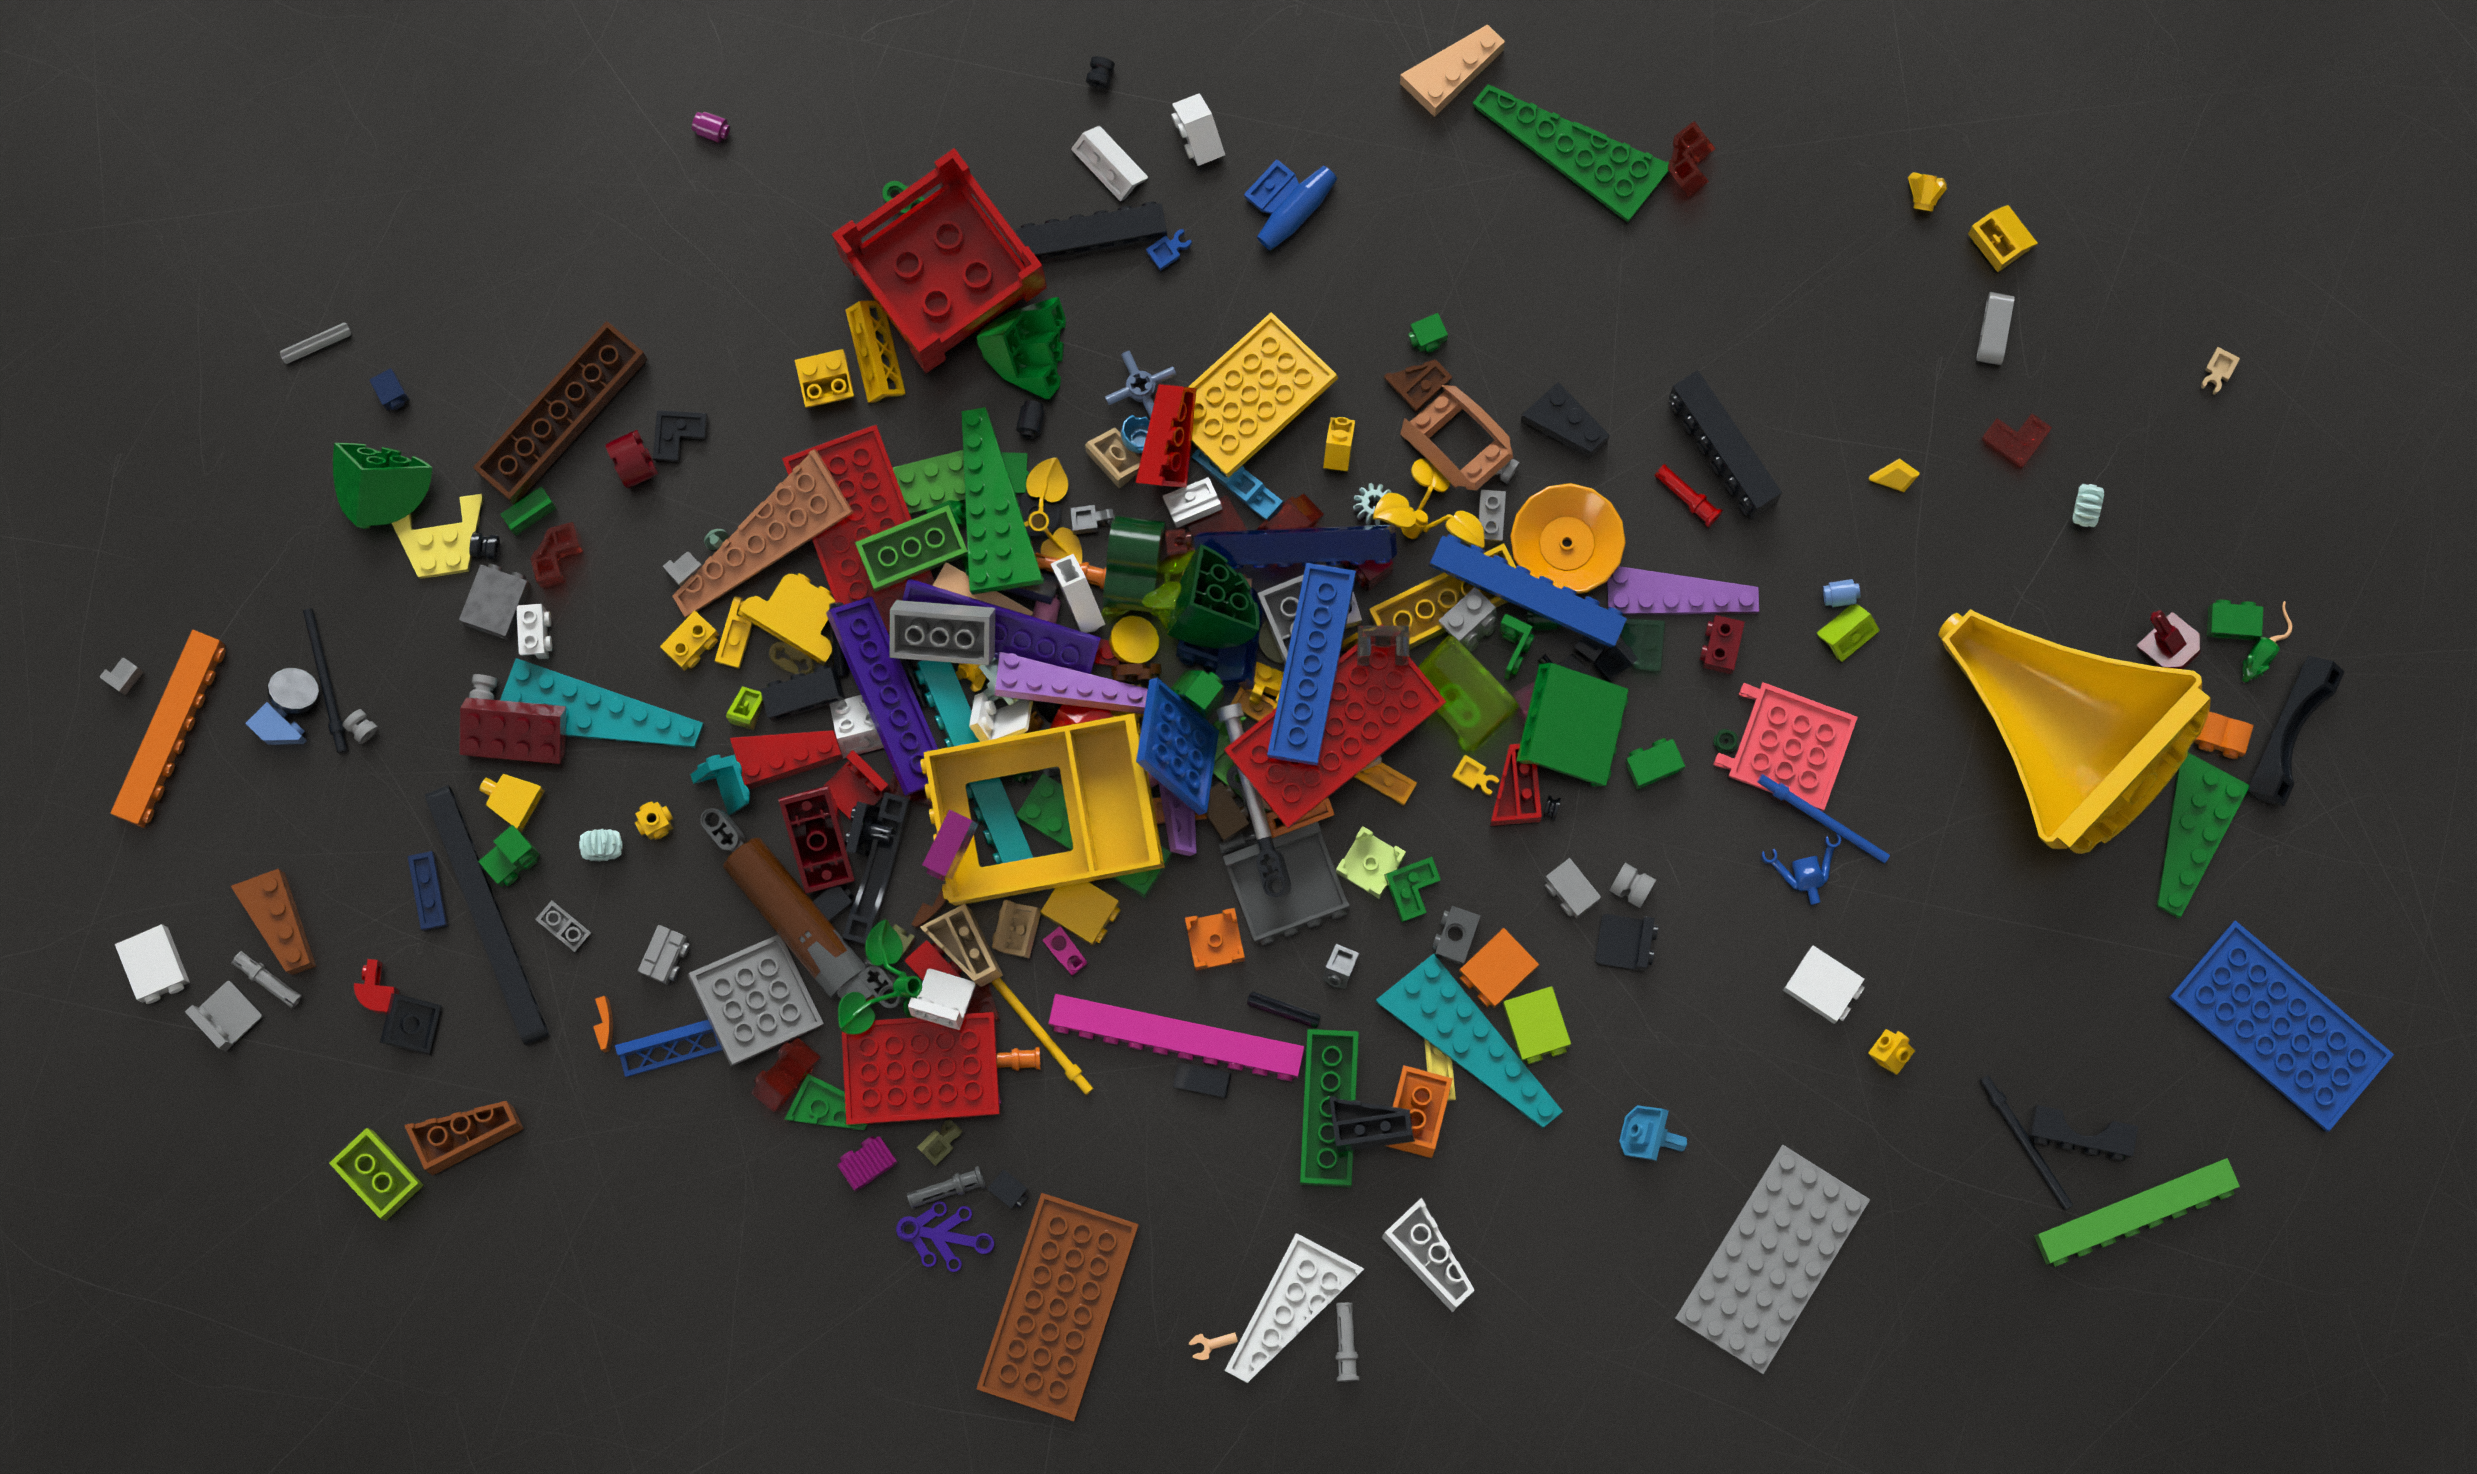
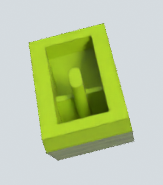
[726,686,764,731]

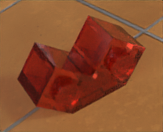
[1668,121,1716,197]
[1253,493,1324,562]
[530,522,583,588]
[751,1038,820,1112]

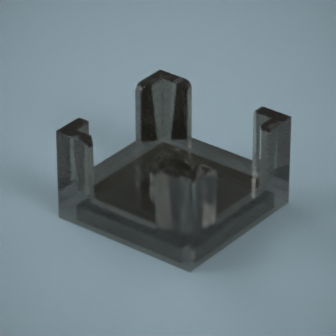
[1357,626,1409,666]

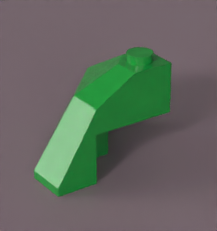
[977,297,1066,399]

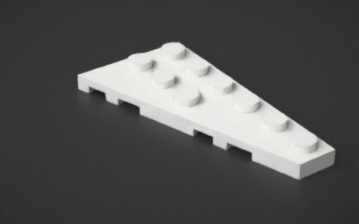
[1225,1233,1364,1383]

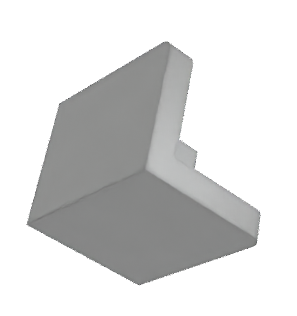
[663,552,702,587]
[100,658,143,696]

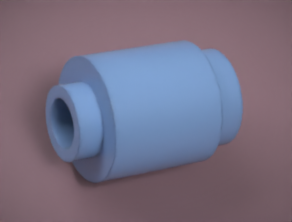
[1823,579,1861,607]

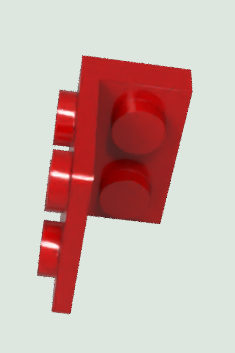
[823,750,891,822]

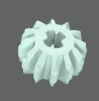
[1353,483,1391,526]
[2072,484,2104,527]
[579,829,622,861]

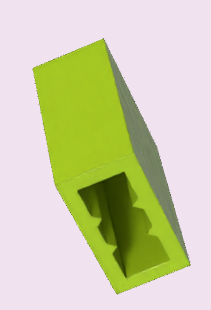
[1503,986,1571,1064]

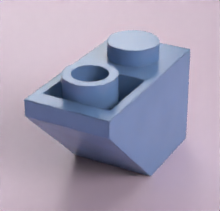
[246,702,307,745]

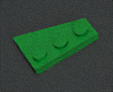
[785,1074,868,1131]

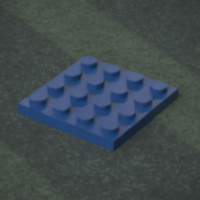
[1136,677,1219,815]

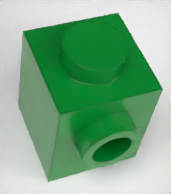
[1408,313,1448,352]

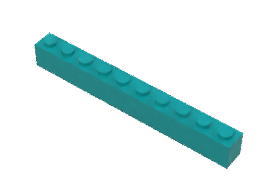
[915,660,1033,896]

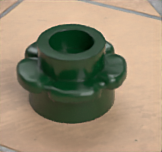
[1713,729,1738,754]

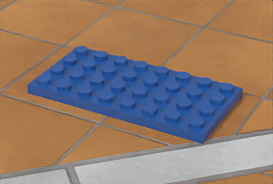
[2169,920,2394,1132]

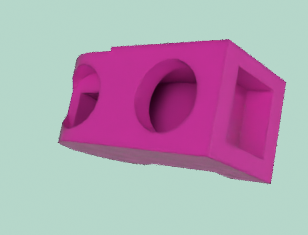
[1042,926,1088,976]

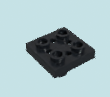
[845,801,895,857]

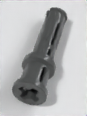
[907,1166,986,1209]

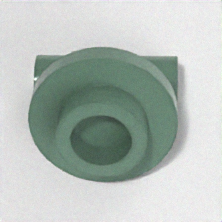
[704,529,729,550]

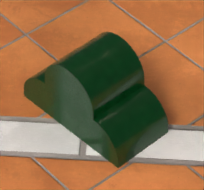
[1103,516,1166,613]

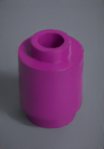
[691,112,730,142]

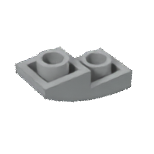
[535,900,591,952]

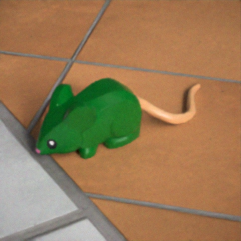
[2242,601,2293,683]

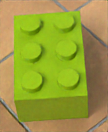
[329,1128,424,1221]

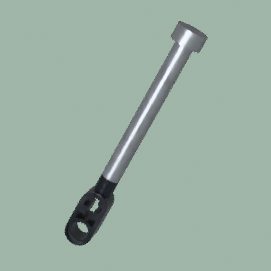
[1217,703,1291,898]

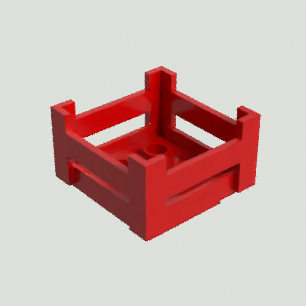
[832,148,1047,373]

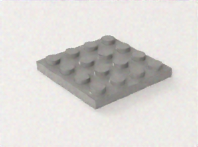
[687,935,824,1066]

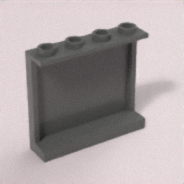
[1223,821,1350,946]

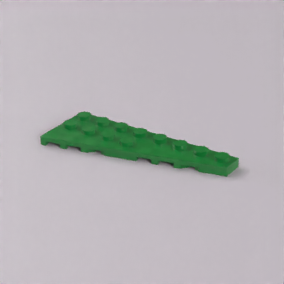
[962,407,1044,595]

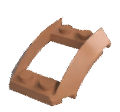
[1400,385,1513,490]

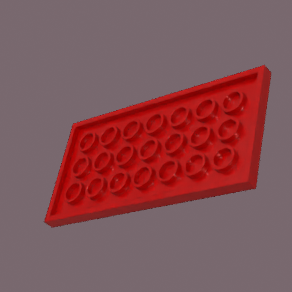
[782,425,935,633]
[1224,624,1446,829]

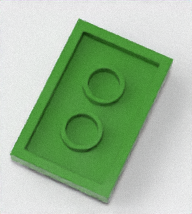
[893,450,966,515]

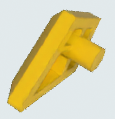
[1869,458,1919,492]

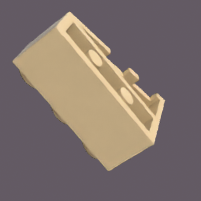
[920,903,1003,987]

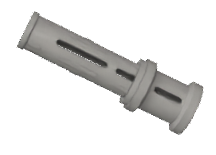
[1335,1302,1360,1382]

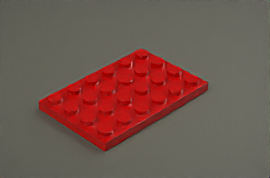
[842,1012,1000,1125]

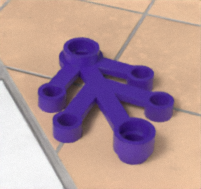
[896,1201,995,1272]

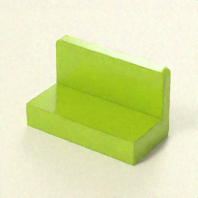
[1817,604,1880,662]

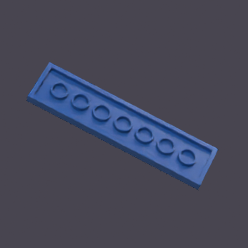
[1267,563,1356,766]

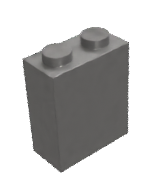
[459,563,531,641]

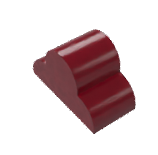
[779,785,855,894]

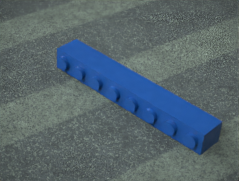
[1428,534,1627,648]

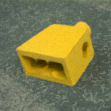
[479,774,545,832]

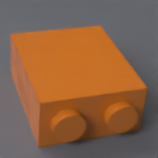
[1459,928,1539,1009]

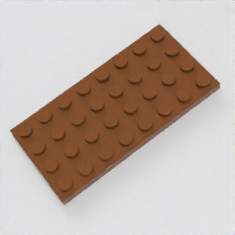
[976,1193,1139,1422]

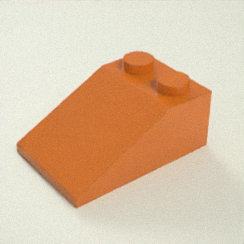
[1386,1065,1453,1158]

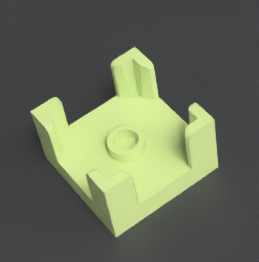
[1336,826,1406,899]

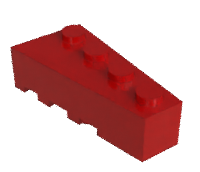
[1135,384,1197,488]

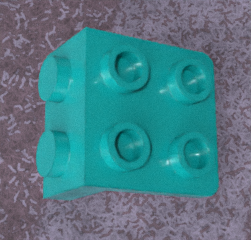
[690,755,750,815]

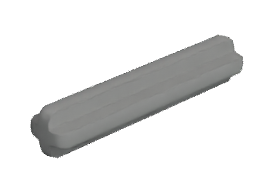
[280,323,351,364]

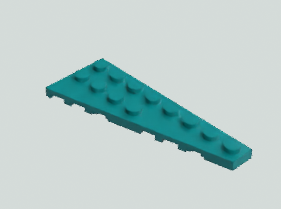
[500,658,704,748]
[1375,954,1563,1129]

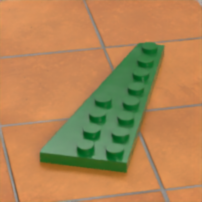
[1472,84,1673,222]

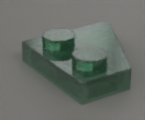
[1621,619,1666,672]

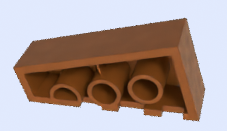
[231,869,316,975]
[404,1101,524,1176]

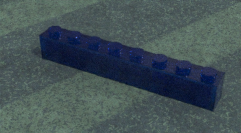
[1194,525,1397,569]

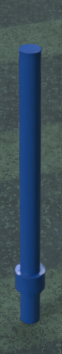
[1757,774,1890,863]

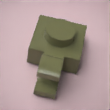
[917,1119,962,1166]

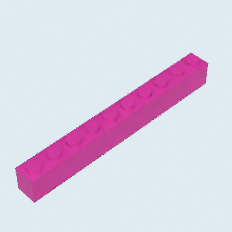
[1049,994,1304,1082]

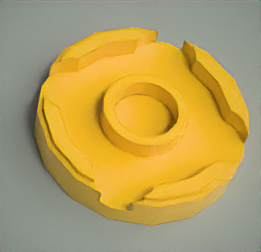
[1109,616,1159,664]

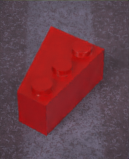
[1490,744,1542,826]

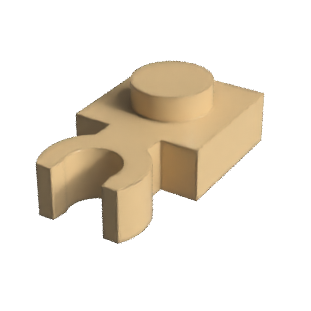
[2201,347,2240,395]

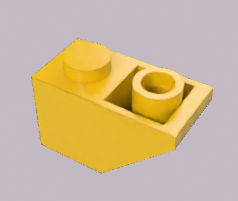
[1323,417,1355,471]

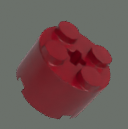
[605,430,658,488]

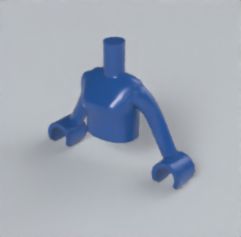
[1761,833,1841,905]

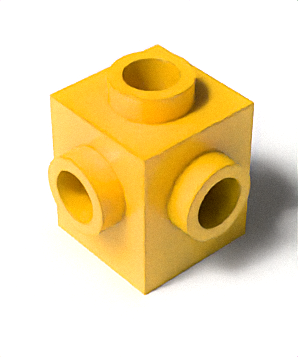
[635,801,673,840]
[1868,1029,1915,1075]

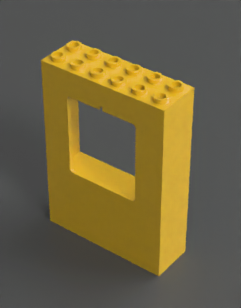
[921,713,1165,906]

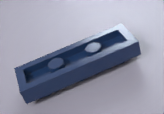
[407,851,448,931]

